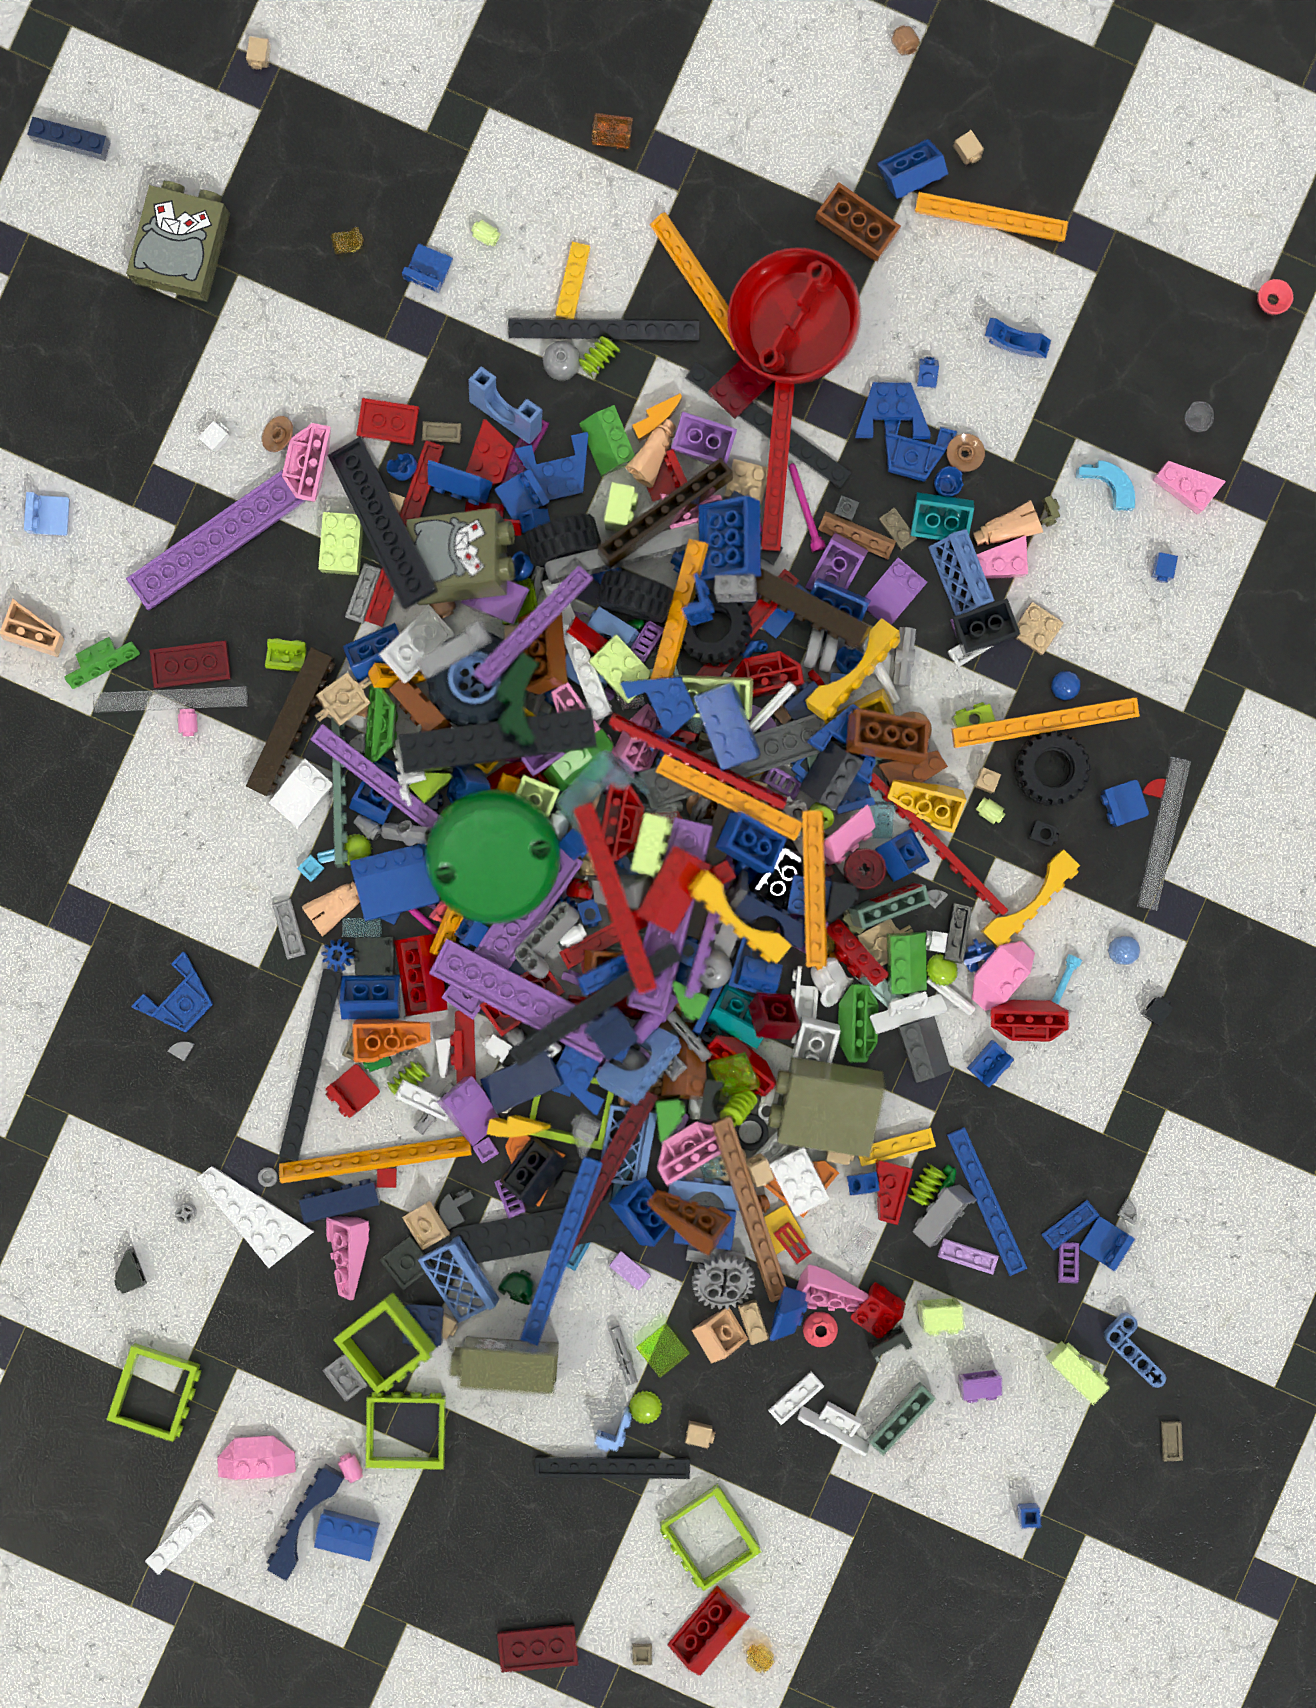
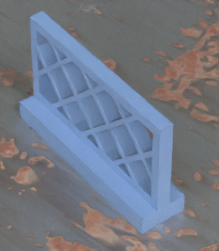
[929,529,994,616]
[600,1104,657,1185]
[418,1236,499,1323]

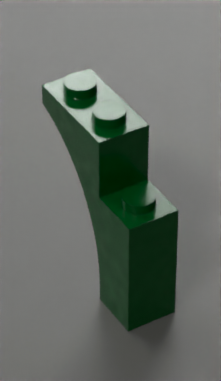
[494,653,538,746]

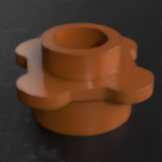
[756,1194,770,1213]

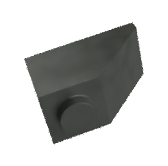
[114,1248,147,1294]

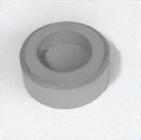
[258,1167,278,1187]

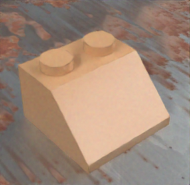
[692,1307,748,1363]

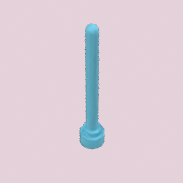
[1052,954,1082,1005]

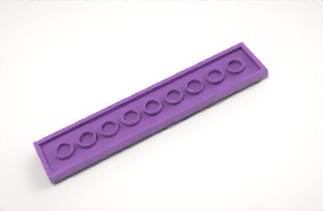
[126,469,306,611]
[628,818,713,1016]
[441,849,583,1019]
[429,939,604,1062]

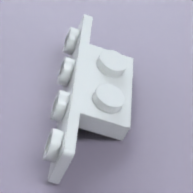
[393,739,426,806]
[791,966,819,1043]
[870,992,947,1034]
[798,1401,869,1456]

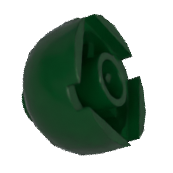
[498,1270,537,1305]

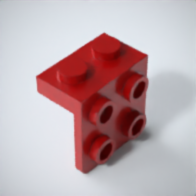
[325,1064,380,1118]
[851,1282,906,1338]

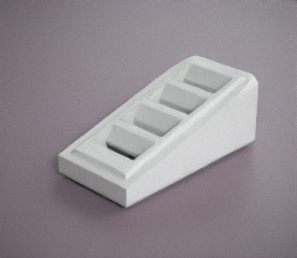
[435,1038,451,1078]

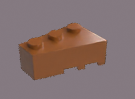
[389,679,452,732]
[877,750,948,787]

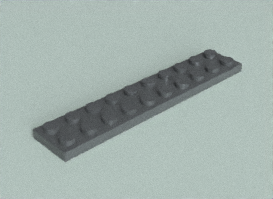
[638,714,825,810]

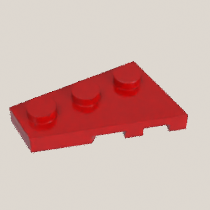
[876,1159,913,1225]

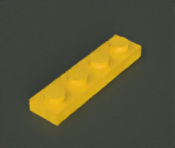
[555,242,591,318]
[858,1128,936,1167]

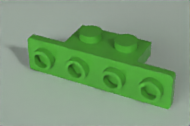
[64,637,140,689]

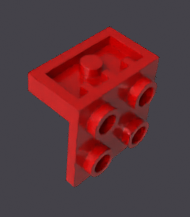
[646,449,687,502]

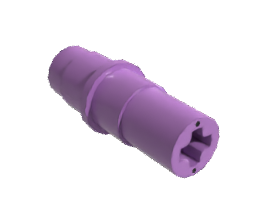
[633,994,678,1044]

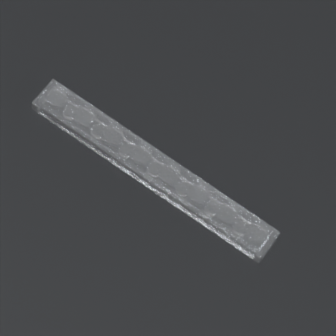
[93,687,248,713]
[1137,757,1191,911]

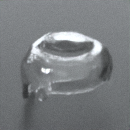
[1184,401,1214,433]

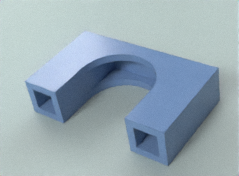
[469,367,542,444]
[566,606,640,688]
[595,1027,681,1105]

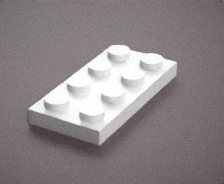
[379,605,455,683]

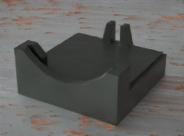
[354,937,395,975]
[700,1080,726,1125]
[868,1326,913,1363]

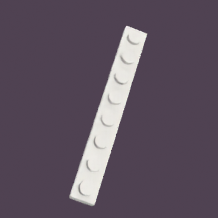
[542,579,613,720]

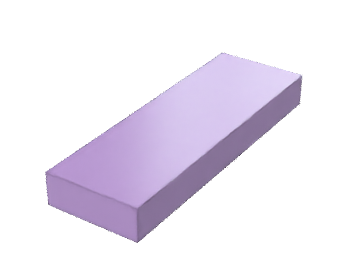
[937,1238,999,1275]

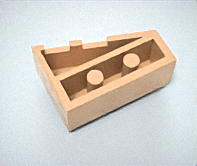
[0,599,64,657]

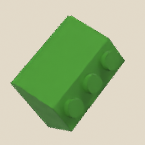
[579,405,635,476]
[887,932,927,994]
[673,981,709,1020]
[656,1097,685,1142]

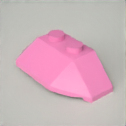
[282,423,331,502]
[613,703,660,772]
[971,940,1035,1011]
[657,1122,721,1186]
[217,1435,296,1480]

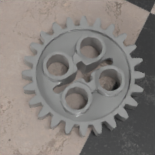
[692,1253,755,1310]

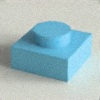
[297,855,325,882]

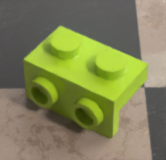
[265,638,307,672]

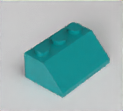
[911,492,974,542]
[706,983,764,1049]

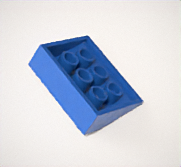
[699,496,761,581]
[350,843,440,922]

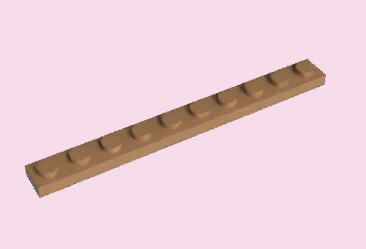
[711,1116,787,1302]

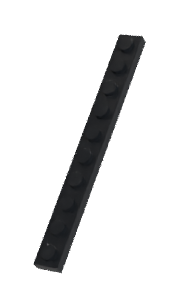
[508,318,699,340]
[685,362,851,489]
[509,943,682,1067]
[279,969,343,1161]

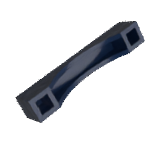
[266,1464,344,1582]

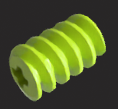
[579,336,620,379]
[808,802,834,830]
[387,1061,430,1101]
[720,1088,758,1127]
[907,1163,947,1206]

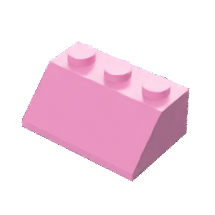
[824,805,876,866]

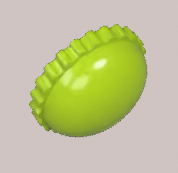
[344,834,372,865]
[926,953,958,986]
[629,1391,662,1424]

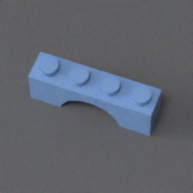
[668,1176,740,1211]

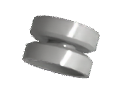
[803,628,839,673]

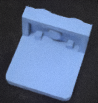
[595,1407,632,1451]

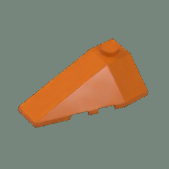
[352,1019,431,1062]

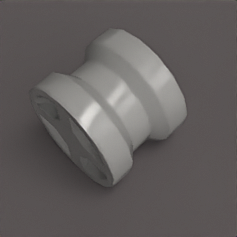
[175,1203,197,1224]

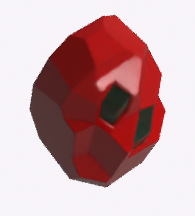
[566,878,593,900]

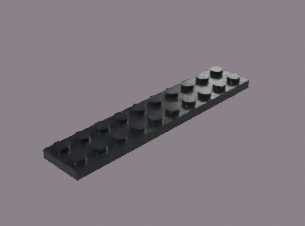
[327,437,438,610]
[399,708,597,775]
[436,1199,630,1270]

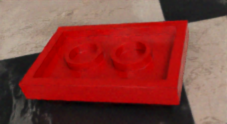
[356,398,419,445]

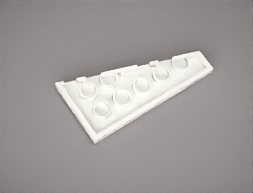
[196,1166,314,1268]

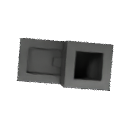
[440,1188,475,1230]

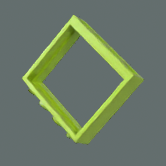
[530,1064,614,1150]
[333,1293,436,1394]
[107,1343,201,1442]
[366,1392,446,1469]
[660,1483,761,1592]

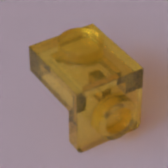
[331,227,363,254]

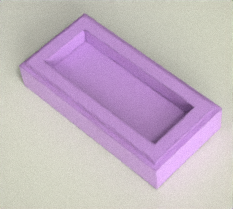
[609,1251,651,1291]

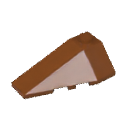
[661,1022,706,1100]
[647,1190,732,1256]

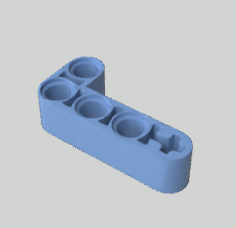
[1104,1313,1166,1388]

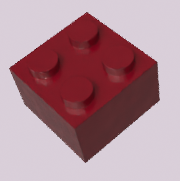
[748,992,801,1040]

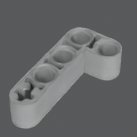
[416,621,492,679]
[515,902,579,979]

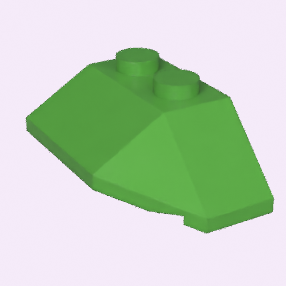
[364,686,398,763]
[543,728,614,794]
[838,985,879,1062]

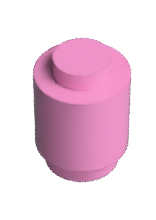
[178,709,198,737]
[338,1452,363,1483]

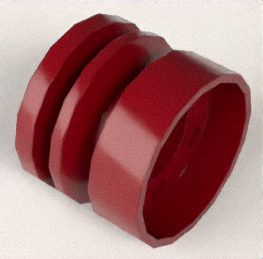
[843,849,886,890]

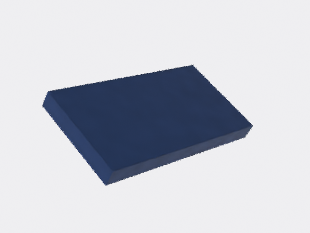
[480,1049,564,1114]

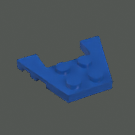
[855,382,931,439]
[884,420,957,482]
[515,432,588,500]
[620,676,697,751]
[807,704,876,784]
[131,952,213,1032]
[556,1045,630,1115]

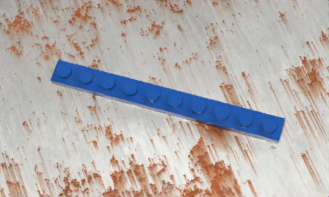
[520,1156,603,1346]

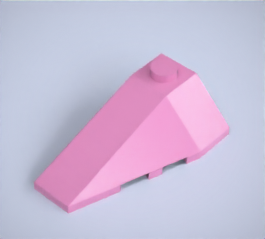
[326,1216,369,1300]
[796,1264,869,1312]

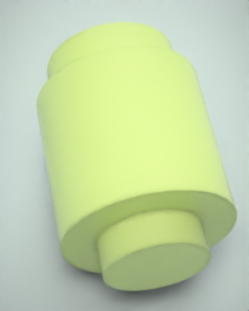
[471,220,501,247]
[976,797,1005,824]

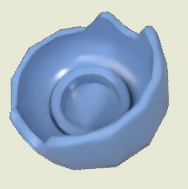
[1108,936,1140,965]

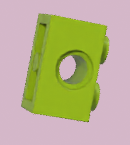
[951,702,996,728]

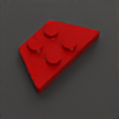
[466,419,515,486]

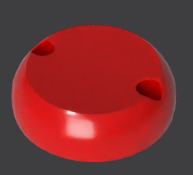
[727,248,861,384]

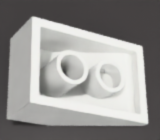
[269,759,333,828]

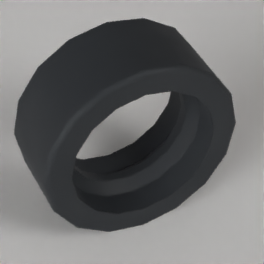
[734,1113,769,1151]

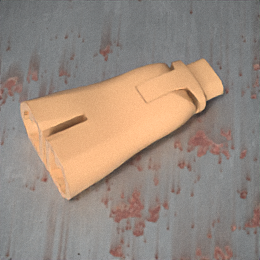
[625,419,676,488]
[973,500,1043,545]
[301,881,360,937]

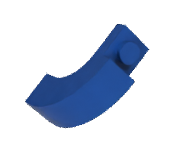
[985,318,1051,358]

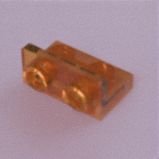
[592,113,633,148]

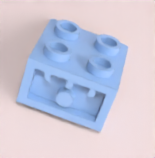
[24,492,70,536]

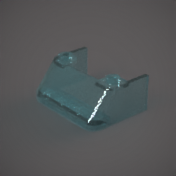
[557,751,649,836]

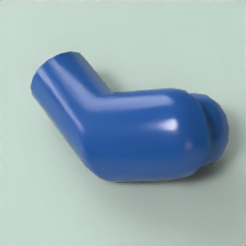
[740,640,768,659]

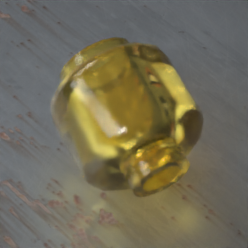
[746,1643,775,1673]

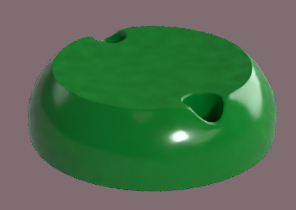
[425,789,561,924]

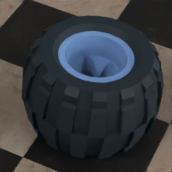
[427,631,519,726]

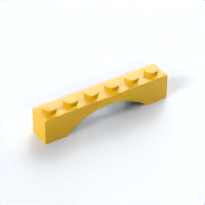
[806,618,900,721]
[980,849,1080,948]
[687,870,791,963]

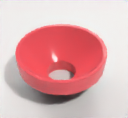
[1258,279,1293,315]
[803,1312,838,1347]

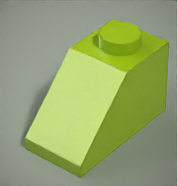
[409,773,454,804]

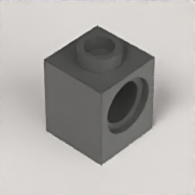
[834,495,859,522]

